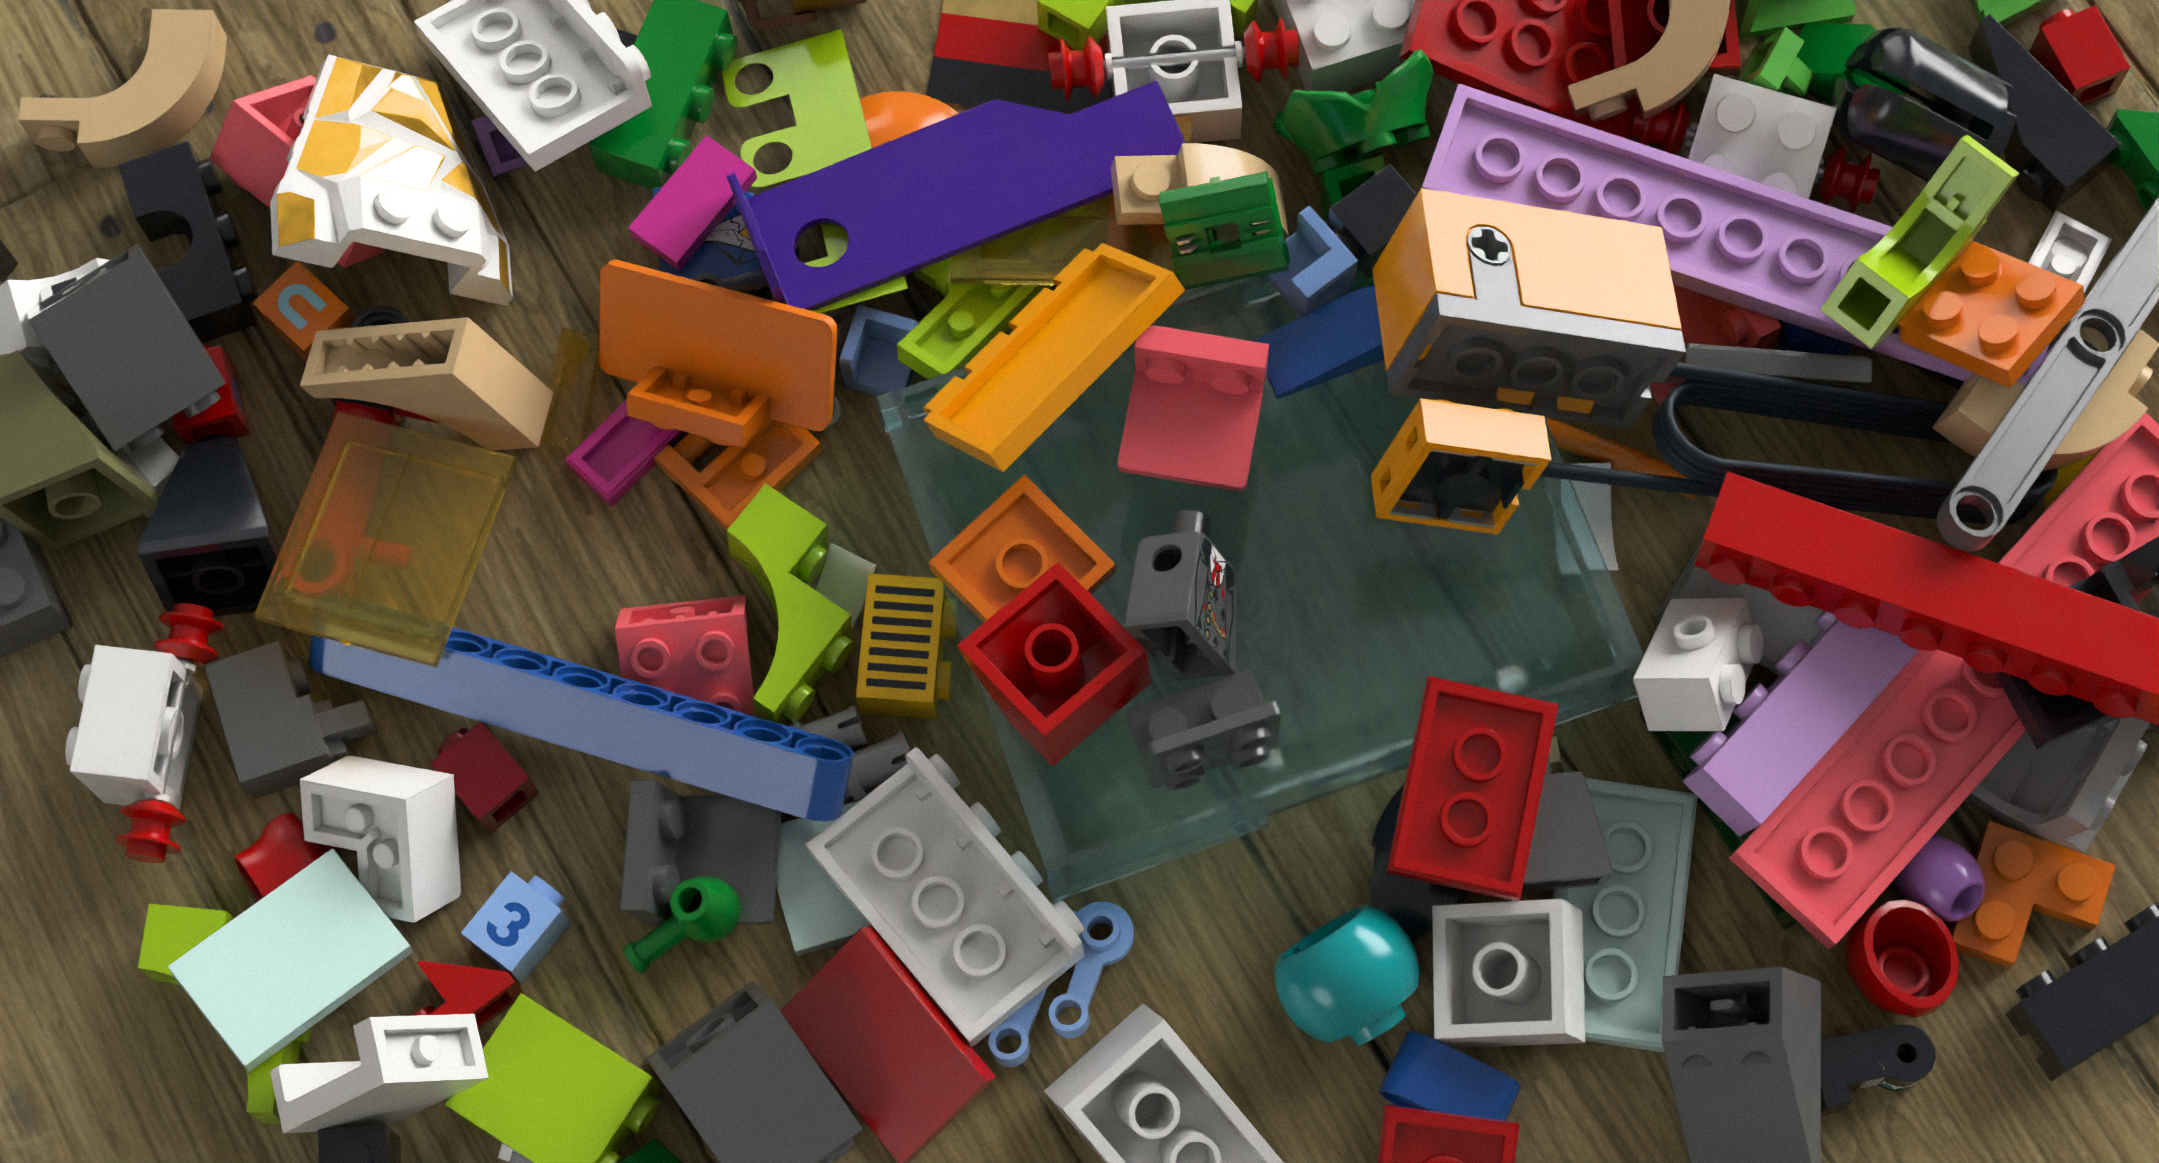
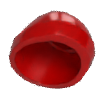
[1845,899,1959,1018]

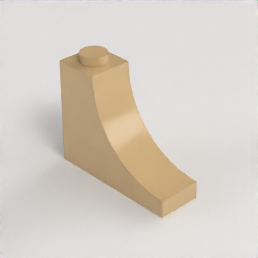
[300,317,553,451]

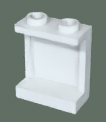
[271,1014,489,1134]

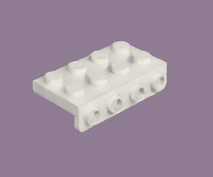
[414,0,652,172]
[805,747,1085,1047]

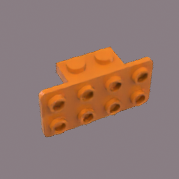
[599,259,837,447]

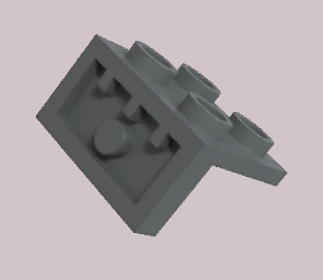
[1125,668,1281,791]
[620,780,781,926]

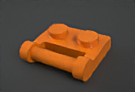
[653,418,823,531]

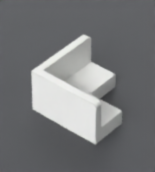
[300,756,461,923]

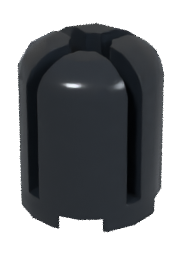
[1831,27,2016,182]

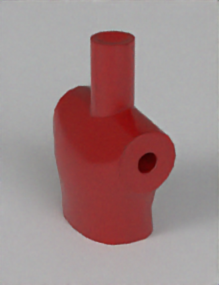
[233,813,339,901]

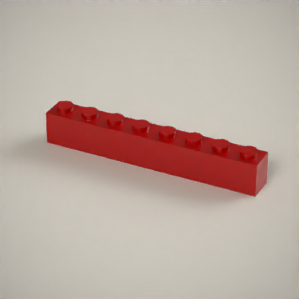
[1694,471,2159,726]

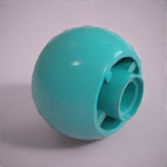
[1274,904,1420,1045]

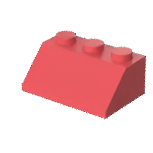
[209,75,386,268]

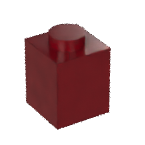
[430,722,540,835]

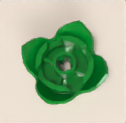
[1273,49,1434,176]

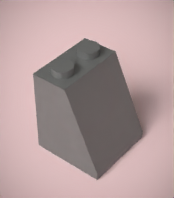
[28,244,226,452]
[646,980,863,1163]

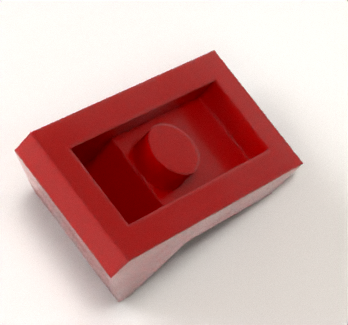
[412,961,525,1030]

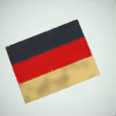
[926,0,1112,114]

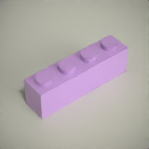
[1682,610,1919,837]

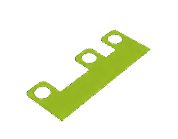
[722,29,908,313]

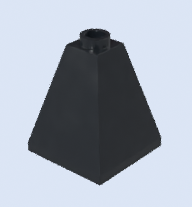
[138,433,297,617]

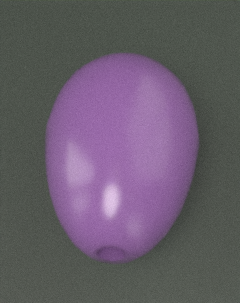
[1893,833,1985,922]

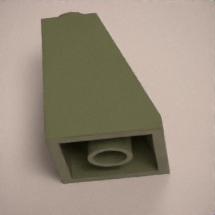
[0,350,161,552]

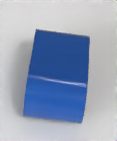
[1378,1031,1521,1121]

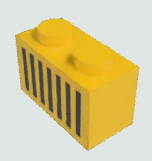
[856,573,958,719]

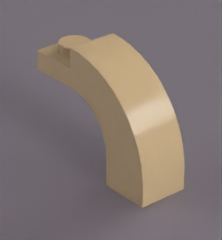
[1568,0,1730,122]
[18,9,227,168]
[1111,143,1289,243]
[1933,329,2159,471]

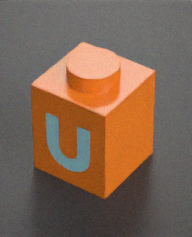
[252,261,355,363]

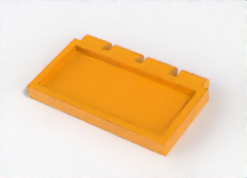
[923,243,1185,472]

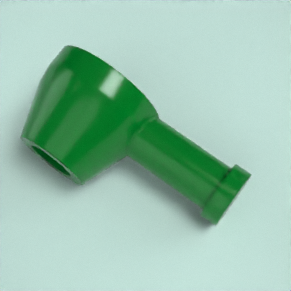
[623,876,741,974]

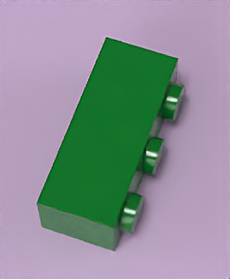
[588,0,738,190]

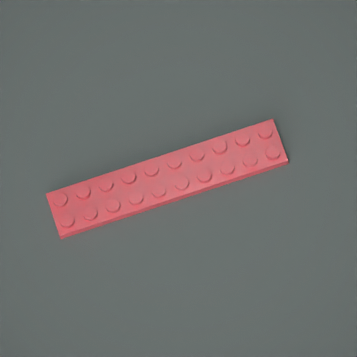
[1729,412,2159,950]

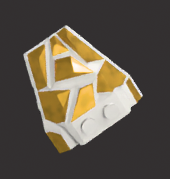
[270,54,513,306]

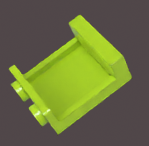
[445,993,660,1163]

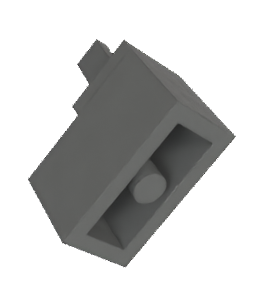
[204,640,378,799]

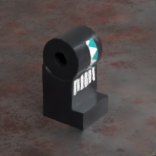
[1821,1025,1936,1116]

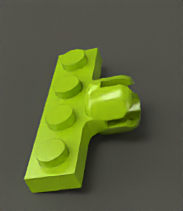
[897,206,1104,388]

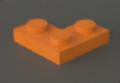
[1951,821,2116,969]

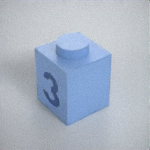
[461,871,571,985]

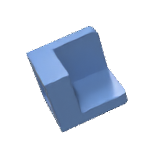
[1265,206,1358,317]
[839,304,918,404]

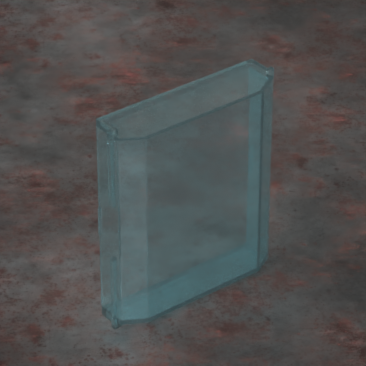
[876,269,1644,902]

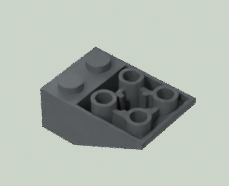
[1662,967,1821,1163]

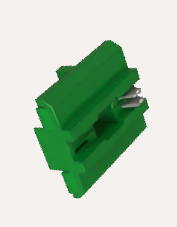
[1158,171,1291,290]

